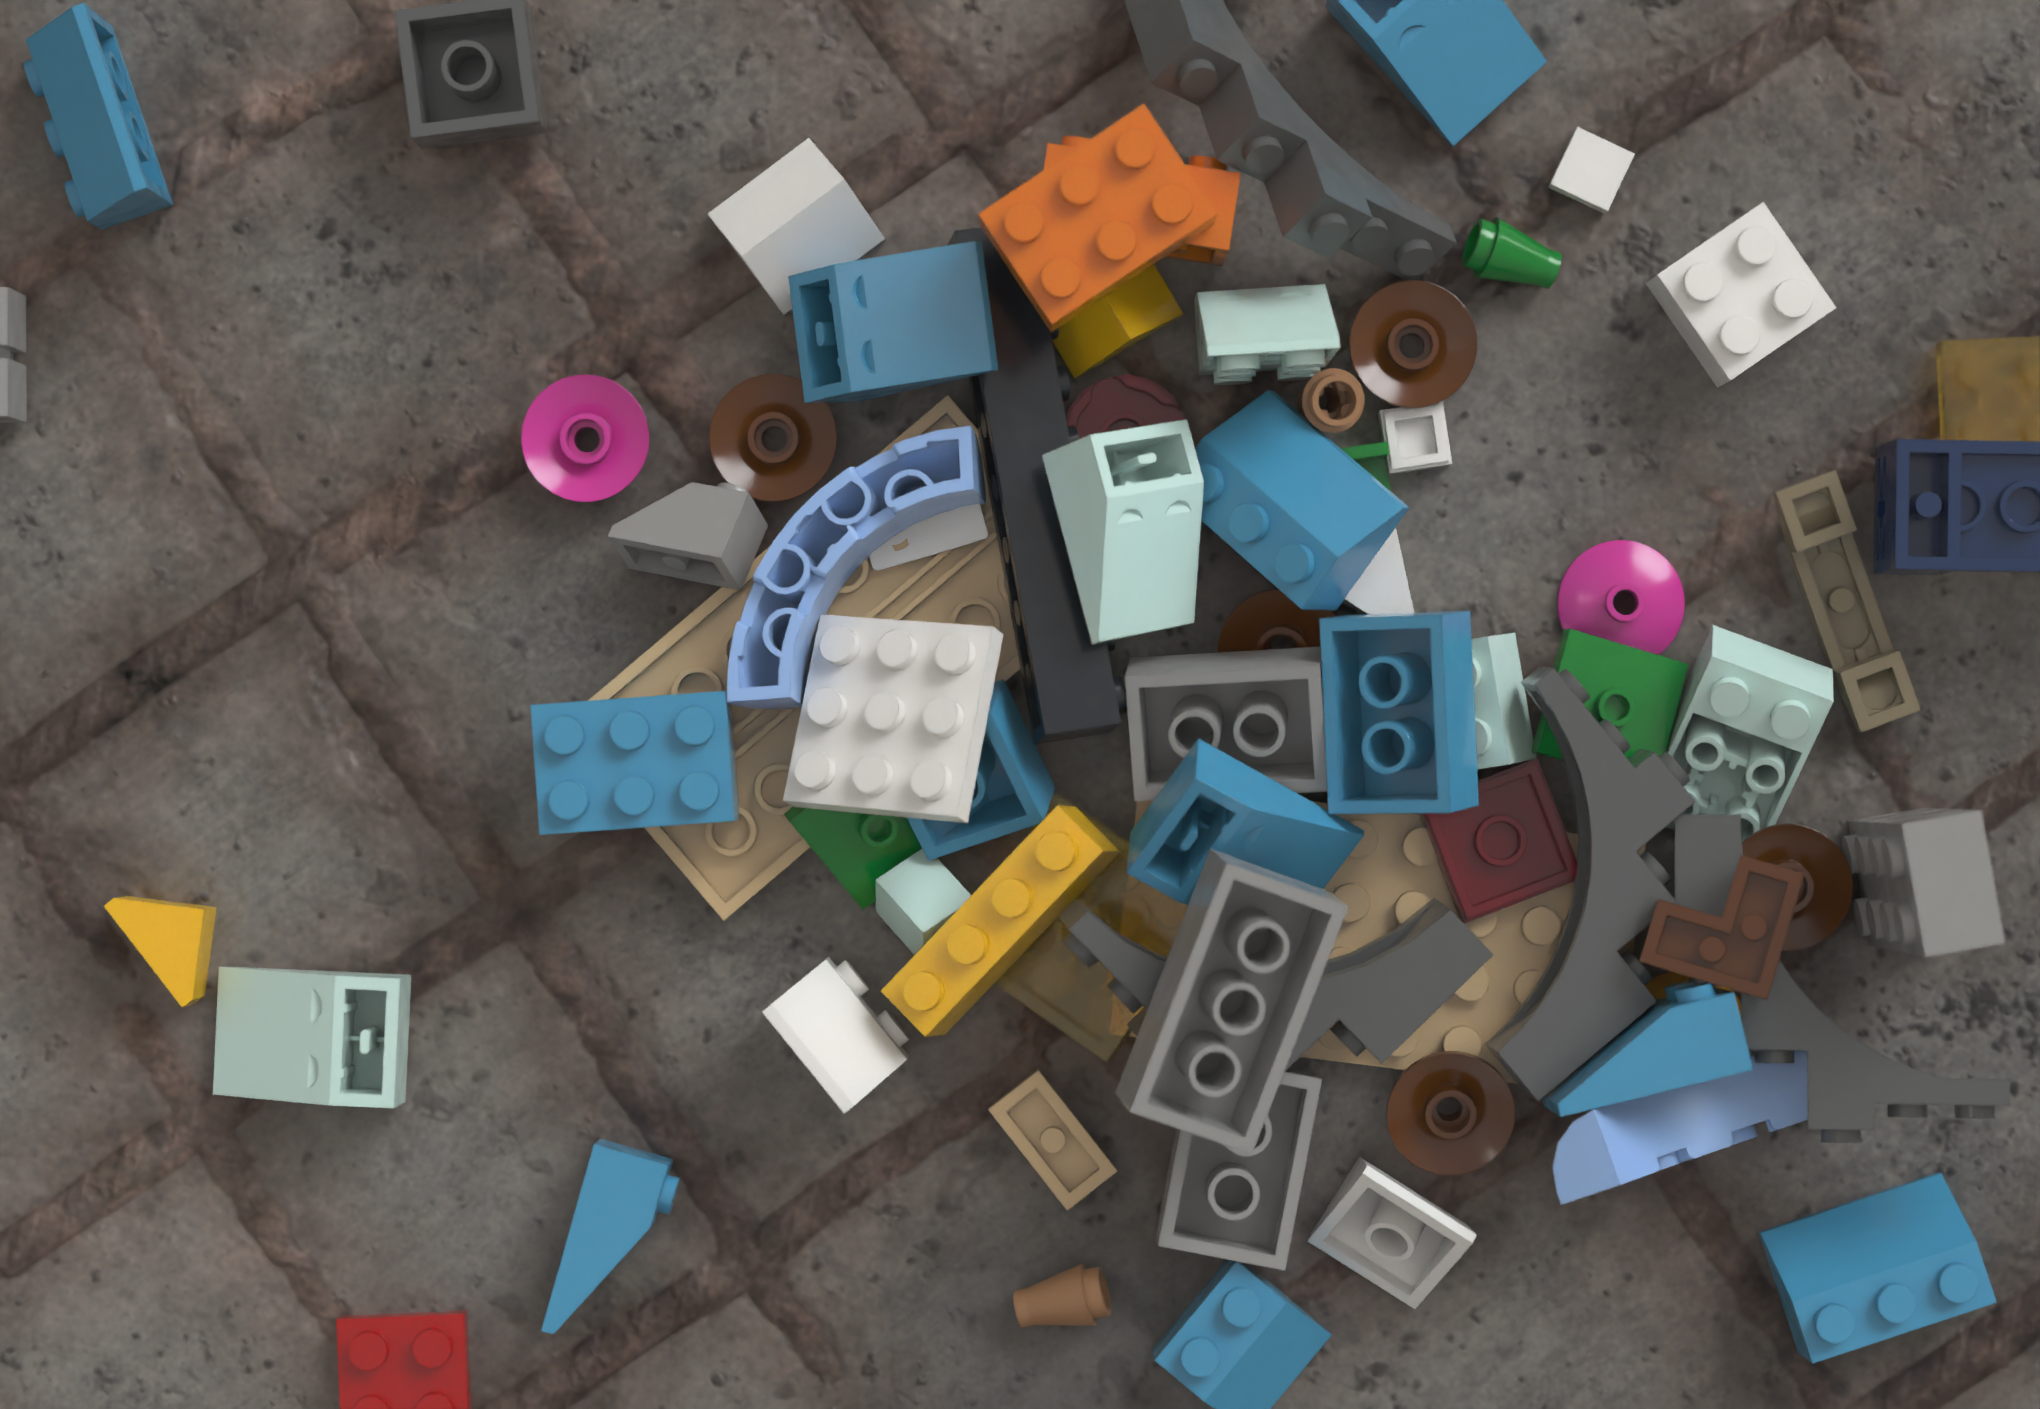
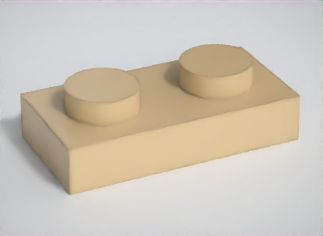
[988,1069,1118,1211]

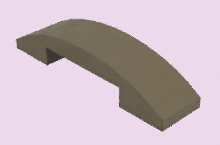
[1773,470,1921,732]

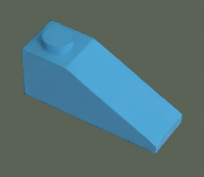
[541,1139,680,1335]

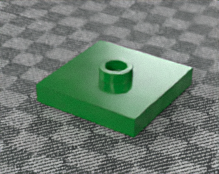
[1532,629,1689,762]
[784,806,922,910]

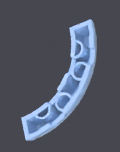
[727,425,986,709]
[1553,1051,1808,1205]

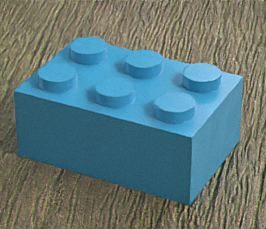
[1319,611,1479,814]
[530,691,740,835]

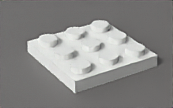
[783,614,1003,823]

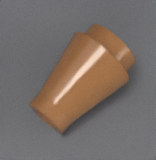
[1297,368,1365,433]
[1013,1263,1111,1328]

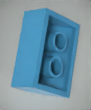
[24,3,173,230]
[1195,390,1409,610]
[1758,1172,1997,1363]

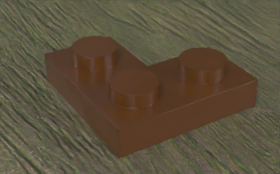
[1639,855,1805,1000]

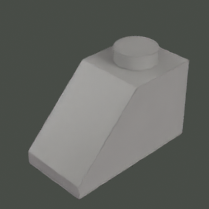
[608,482,768,590]

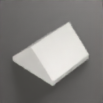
[708,138,885,316]
[1308,1157,1477,1309]

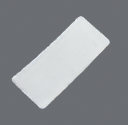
[869,503,988,571]

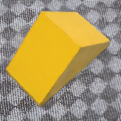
[1052,264,1183,380]
[104,896,217,1008]

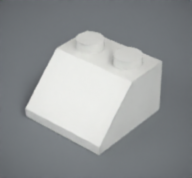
[762,957,910,1114]

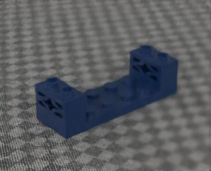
[1874,439,2040,575]

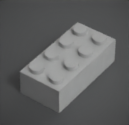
[1842,808,2005,957]
[1115,849,1349,1154]

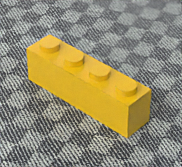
[881,805,1120,1037]

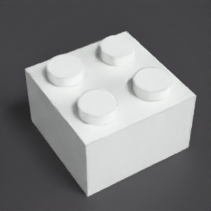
[1646,202,1836,388]

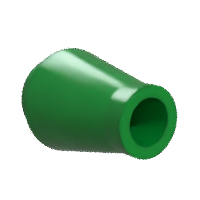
[1461,217,1562,289]

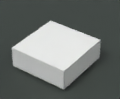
[1548,127,1635,214]
[1378,401,1452,475]

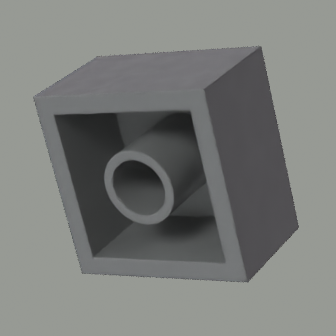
[394,0,548,150]

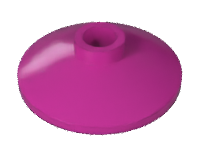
[521,374,650,502]
[1557,540,1685,655]

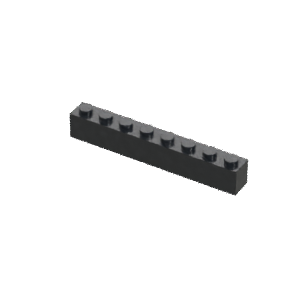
[947,227,1127,745]

